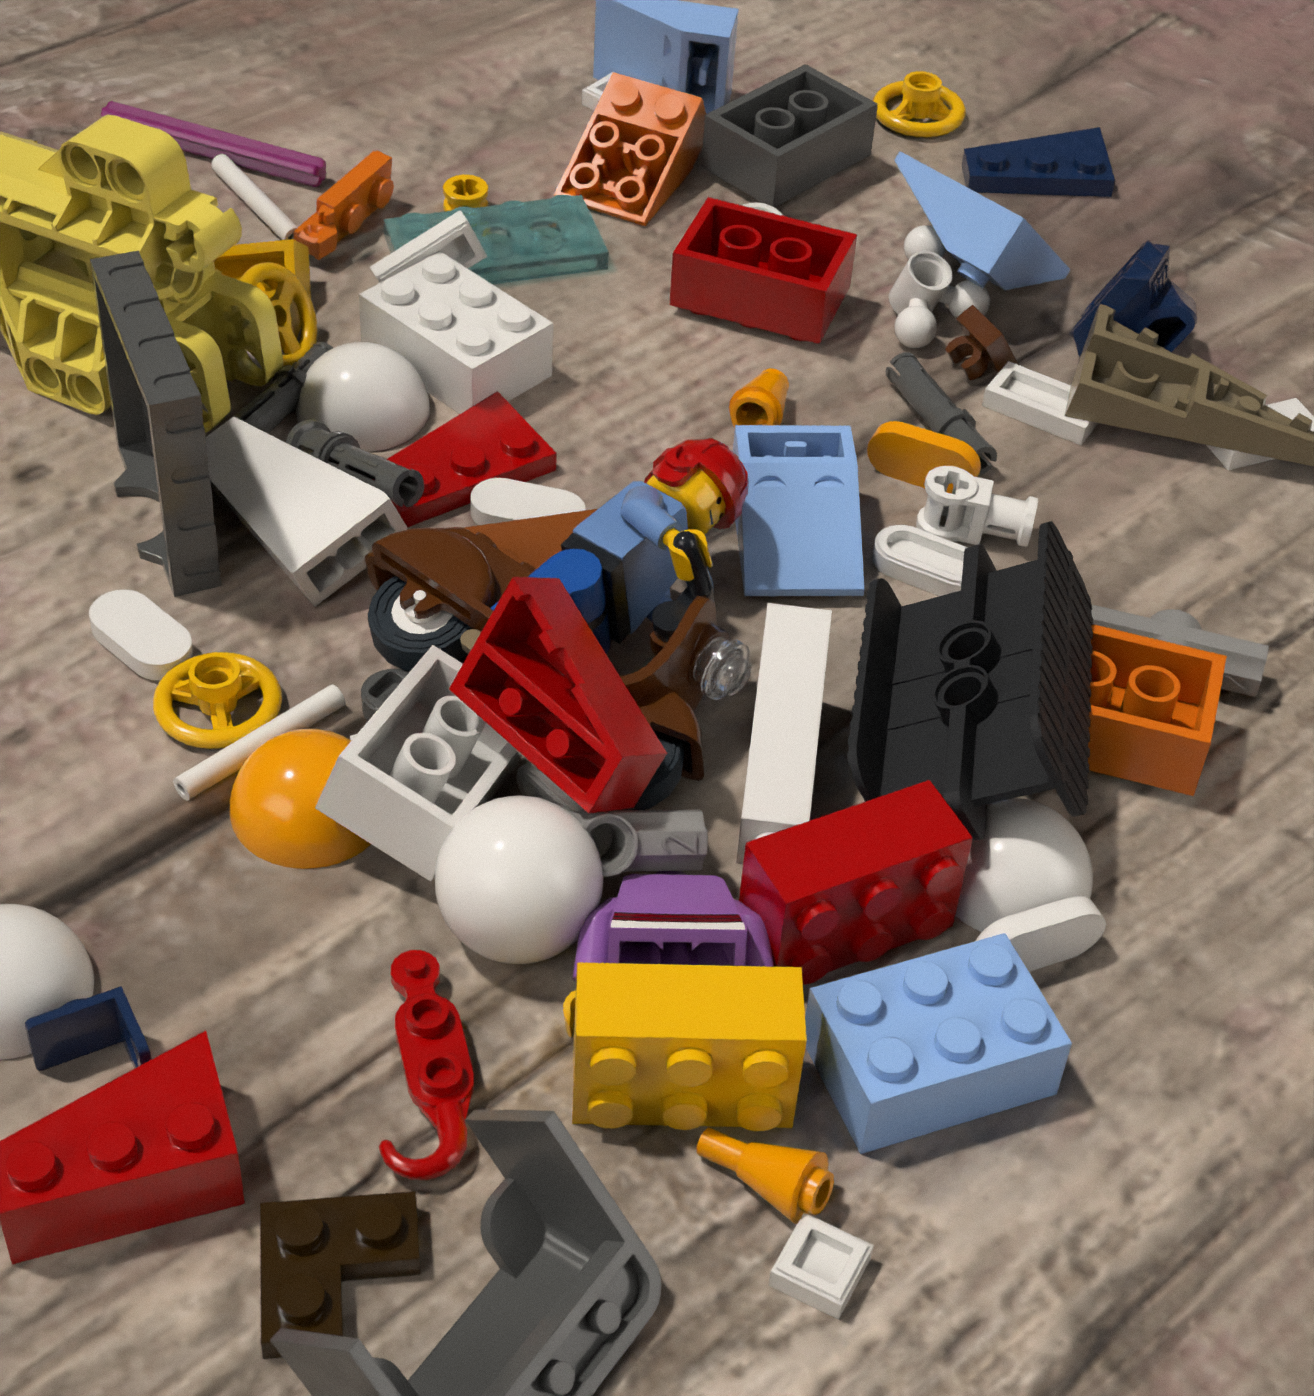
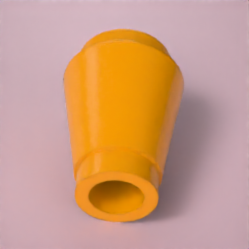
[729,368,789,427]

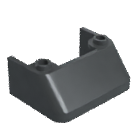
[270,1109,661,1396]

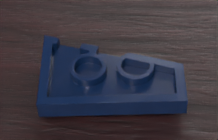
[961,127,1115,197]

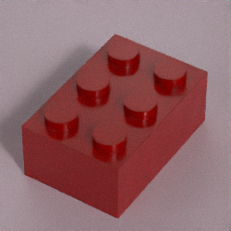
[669,197,857,344]
[739,780,973,985]

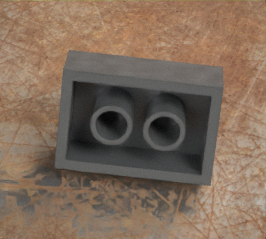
[701,64,878,208]

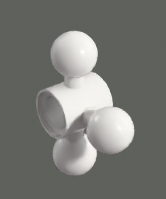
[889,225,990,348]

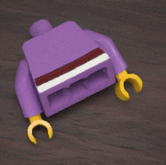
[563,871,774,1037]

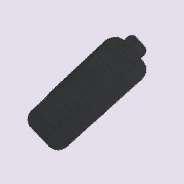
[847,521,1093,842]

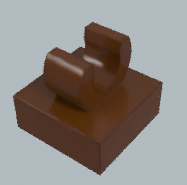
[945,305,1019,381]

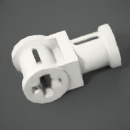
[916,466,1038,548]

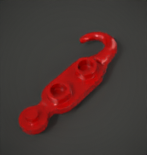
[379,950,474,1180]

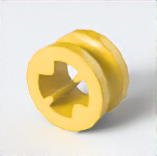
[443,174,488,221]

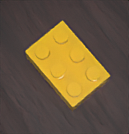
[572,962,807,1131]

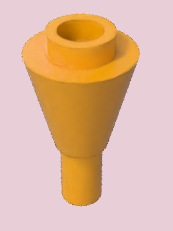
[696,1127,834,1224]

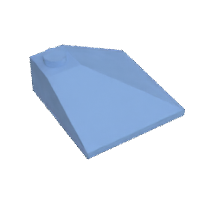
[894,151,1071,290]

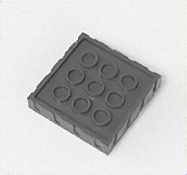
[90,250,222,597]

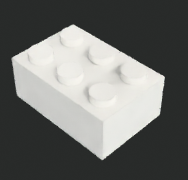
[359,251,553,414]
[315,645,522,882]

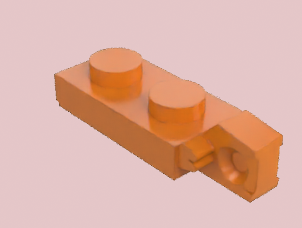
[294,150,394,260]

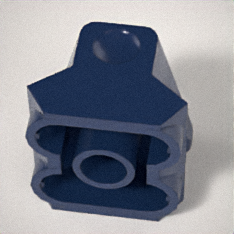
[1069,240,1197,357]

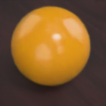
[230,729,371,869]

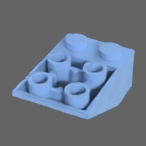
[593,0,739,114]
[733,425,865,597]

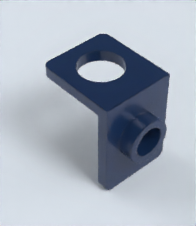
[25,986,151,1071]

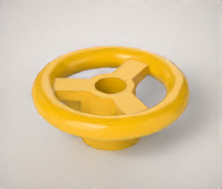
[873,71,966,137]
[240,262,317,366]
[153,652,282,749]

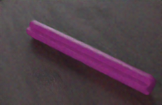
[100,101,327,187]

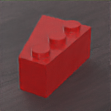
[449,577,667,813]
[0,1030,245,1265]

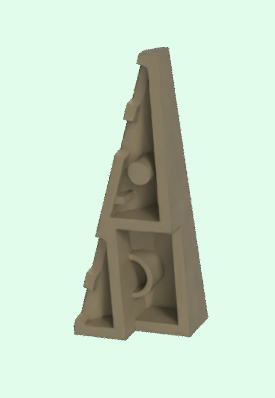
[1064,304,1314,466]

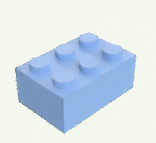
[805,933,1072,1155]

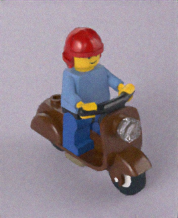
[365,438,752,811]

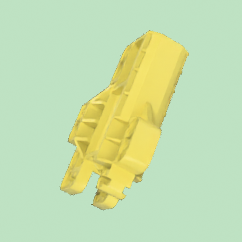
[0,115,283,433]

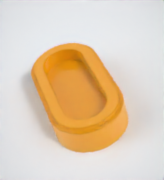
[867,421,981,494]

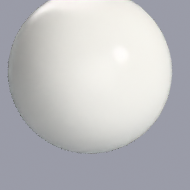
[296,342,430,452]
[435,795,603,964]
[955,798,1093,932]
[0,904,94,1060]

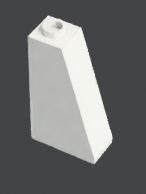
[205,416,408,607]
[736,603,832,863]

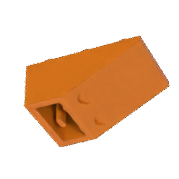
[554,72,706,226]

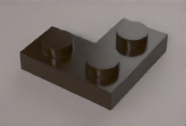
[260,1191,420,1359]

